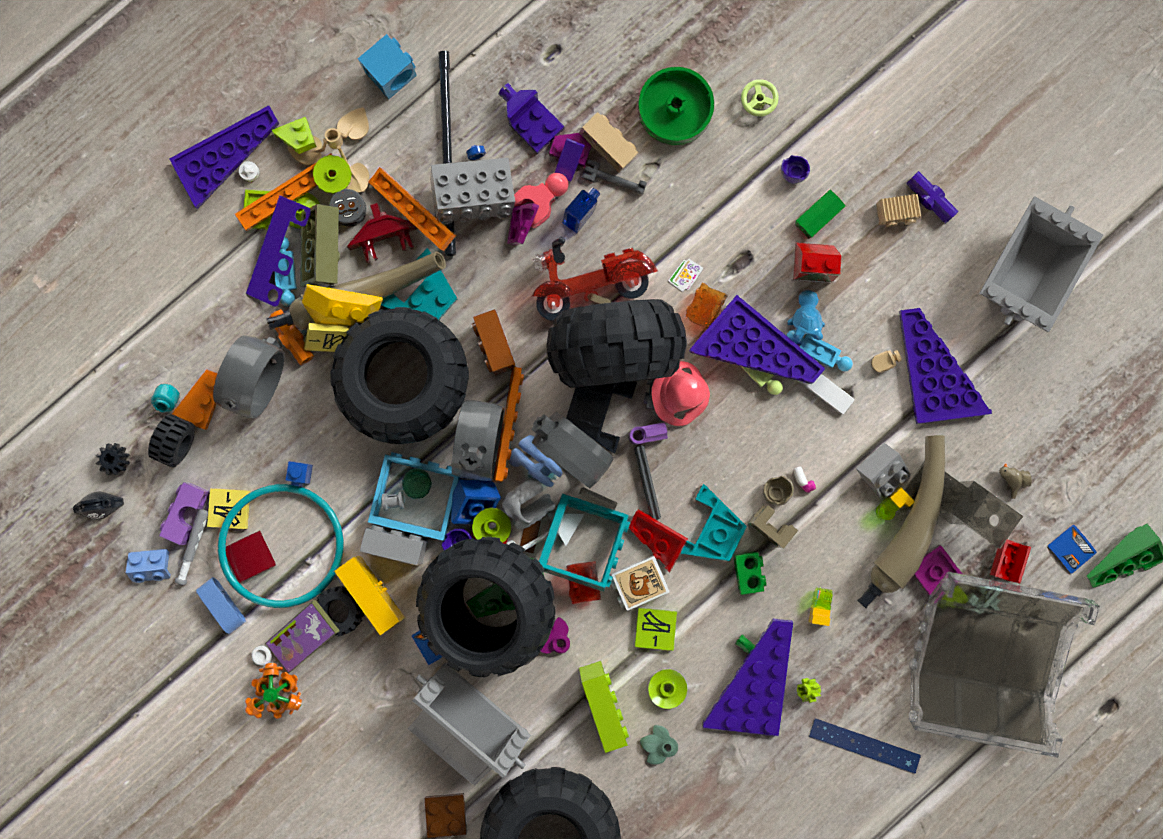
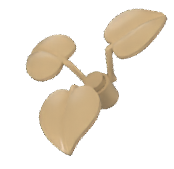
[287,107,370,193]

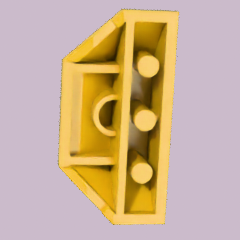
[302,284,383,329]

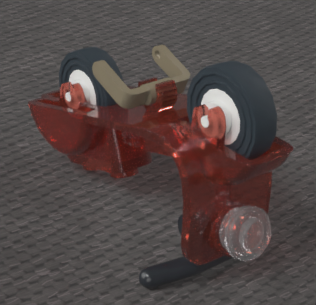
[531,237,658,321]

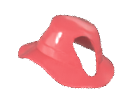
[652,361,710,426]

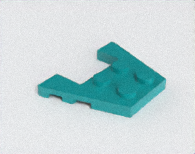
[381,248,458,320]
[680,484,747,561]

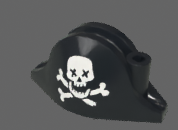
[73,491,124,520]

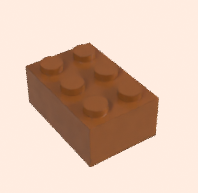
[471,309,516,376]

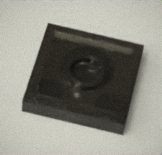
[579,487,618,510]

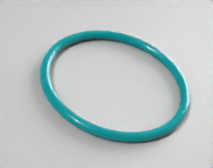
[218,484,344,608]

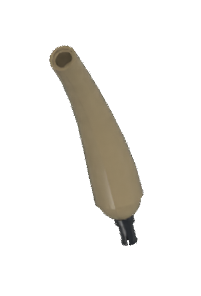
[266,251,446,330]
[857,435,945,609]

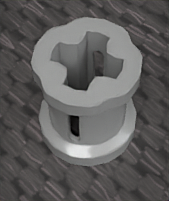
[382,491,405,510]

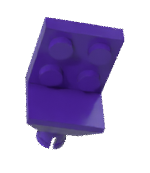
[498,83,565,154]

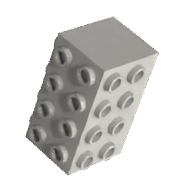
[430,158,515,224]

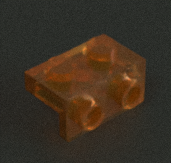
[686,282,727,329]

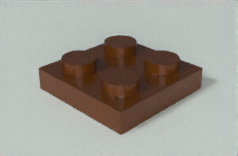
[424,793,467,838]

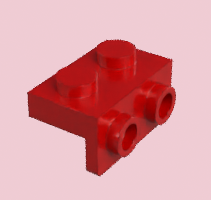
[990,538,1031,584]

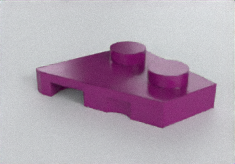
[549,133,592,167]
[507,203,539,246]

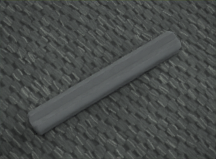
[634,445,661,520]

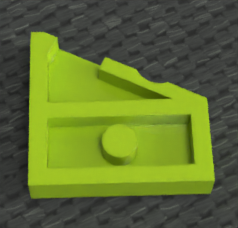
[272,117,317,154]

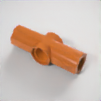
[269,309,314,365]

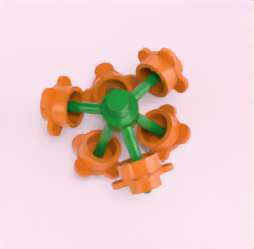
[245,663,302,719]

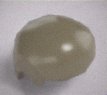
[763,476,794,506]

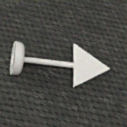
[506,513,584,551]

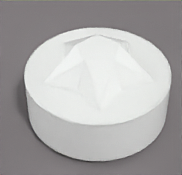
[239,161,259,182]

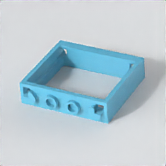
[368,452,461,541]

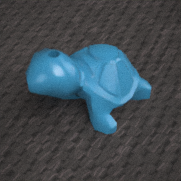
[787,289,825,340]

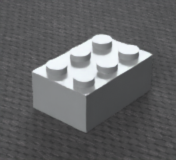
[360,525,428,565]

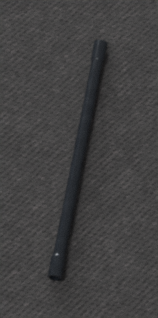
[438,50,456,256]

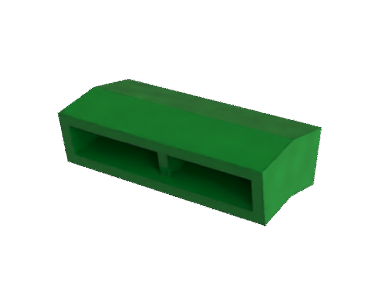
[795,189,846,239]

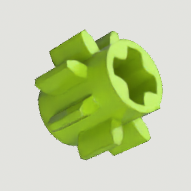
[797,678,821,703]

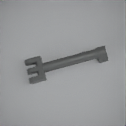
[582,159,647,195]

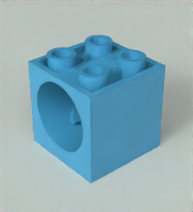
[358,34,417,99]

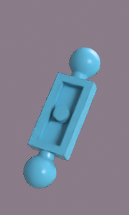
[274,237,297,307]
[787,330,853,372]

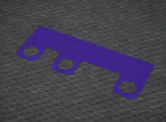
[246,195,311,307]

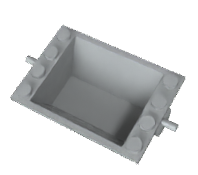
[979,196,1103,333]
[408,663,531,786]

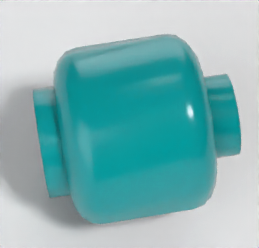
[151,384,180,413]

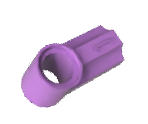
[628,422,668,445]

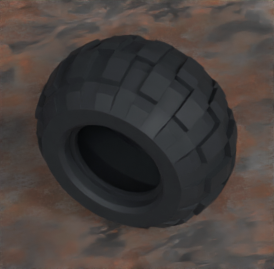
[546,299,687,388]
[330,307,469,444]
[416,537,556,678]
[480,767,621,839]

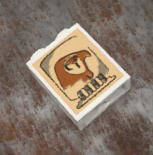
[611,556,670,611]

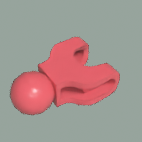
[514,173,569,228]

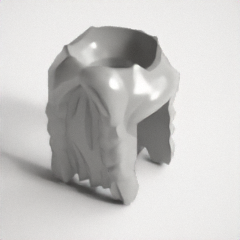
[502,478,555,529]

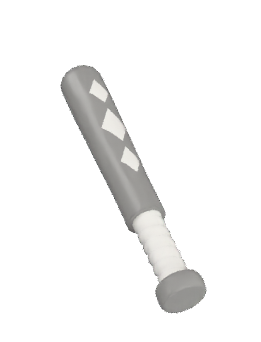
[175,509,208,585]

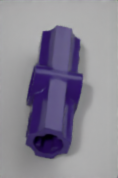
[906,171,959,224]

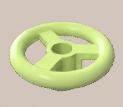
[741,80,779,117]

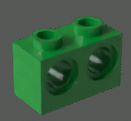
[733,552,767,595]

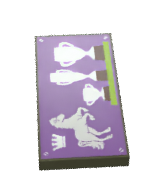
[265,600,340,673]

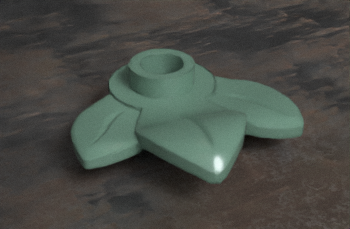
[640,725,678,765]

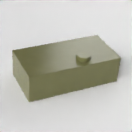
[300,204,340,287]

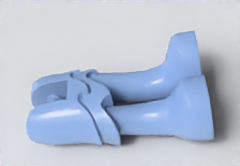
[508,435,563,487]

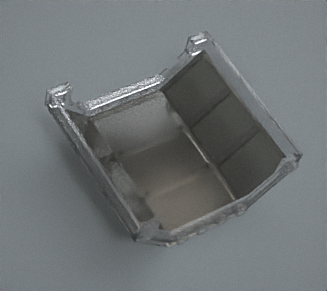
[909,572,1100,758]

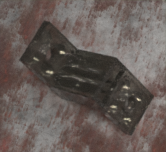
[904,461,1023,549]

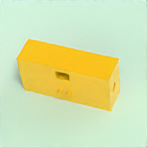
[334,556,405,635]

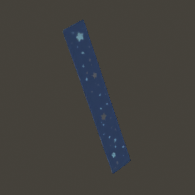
[809,718,921,774]

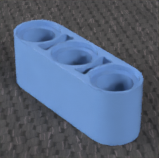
[196,577,246,634]

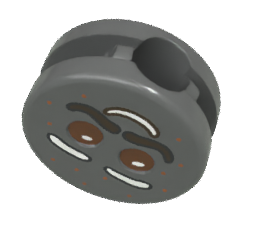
[329,189,367,227]

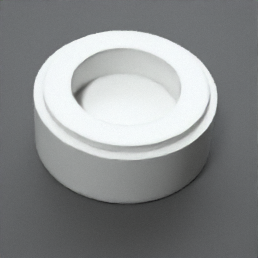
[251,645,272,666]

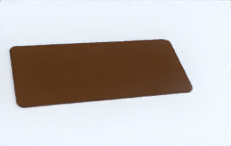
[520,520,541,554]

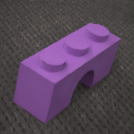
[159,482,210,545]

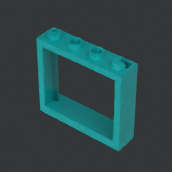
[539,493,630,592]

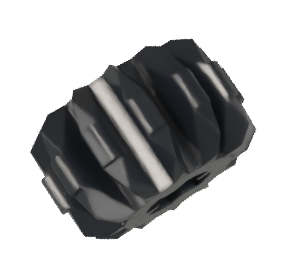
[95,443,130,475]

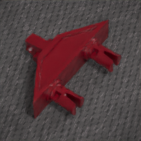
[347,203,418,263]

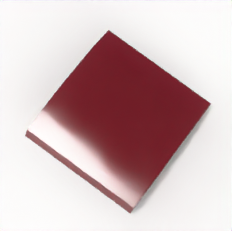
[226,531,276,583]

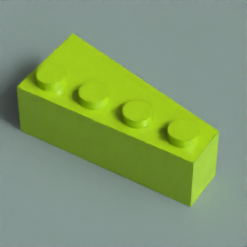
[579,661,629,753]

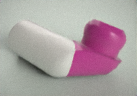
[792,467,816,493]

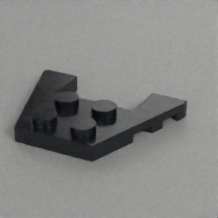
[566,382,637,454]

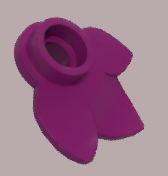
[541,617,570,654]

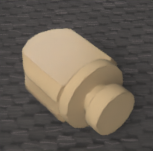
[871,350,902,373]

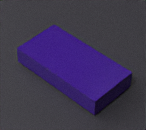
[554,138,585,181]

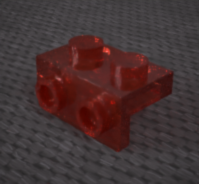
[566,561,601,604]

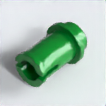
[735,634,756,654]

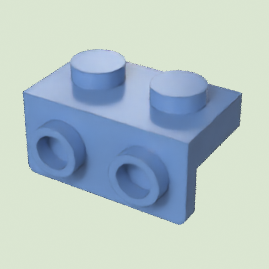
[126,549,171,583]

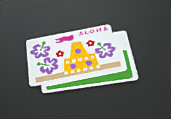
[668,259,703,292]

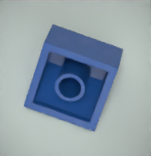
[451,479,501,524]

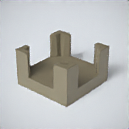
[748,505,799,549]

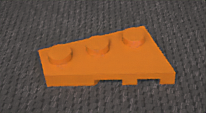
[172,369,218,430]

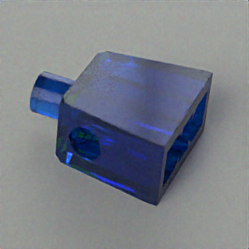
[562,187,600,234]

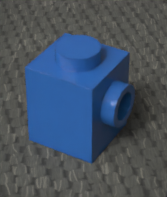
[286,461,313,487]

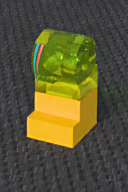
[875,487,914,520]
[808,587,833,626]

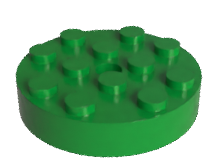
[638,67,714,145]

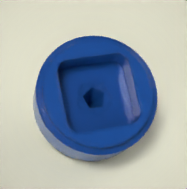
[466,145,486,160]

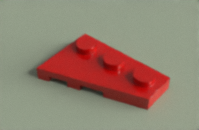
[629,509,688,573]

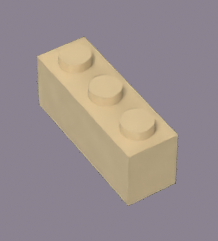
[579,112,638,173]

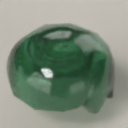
[402,468,432,499]

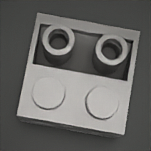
[856,443,911,501]

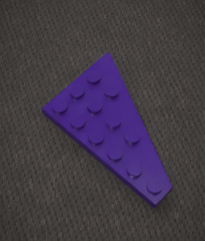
[689,295,825,384]
[899,308,992,424]
[703,618,793,736]

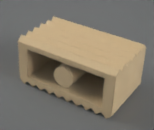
[876,194,921,227]

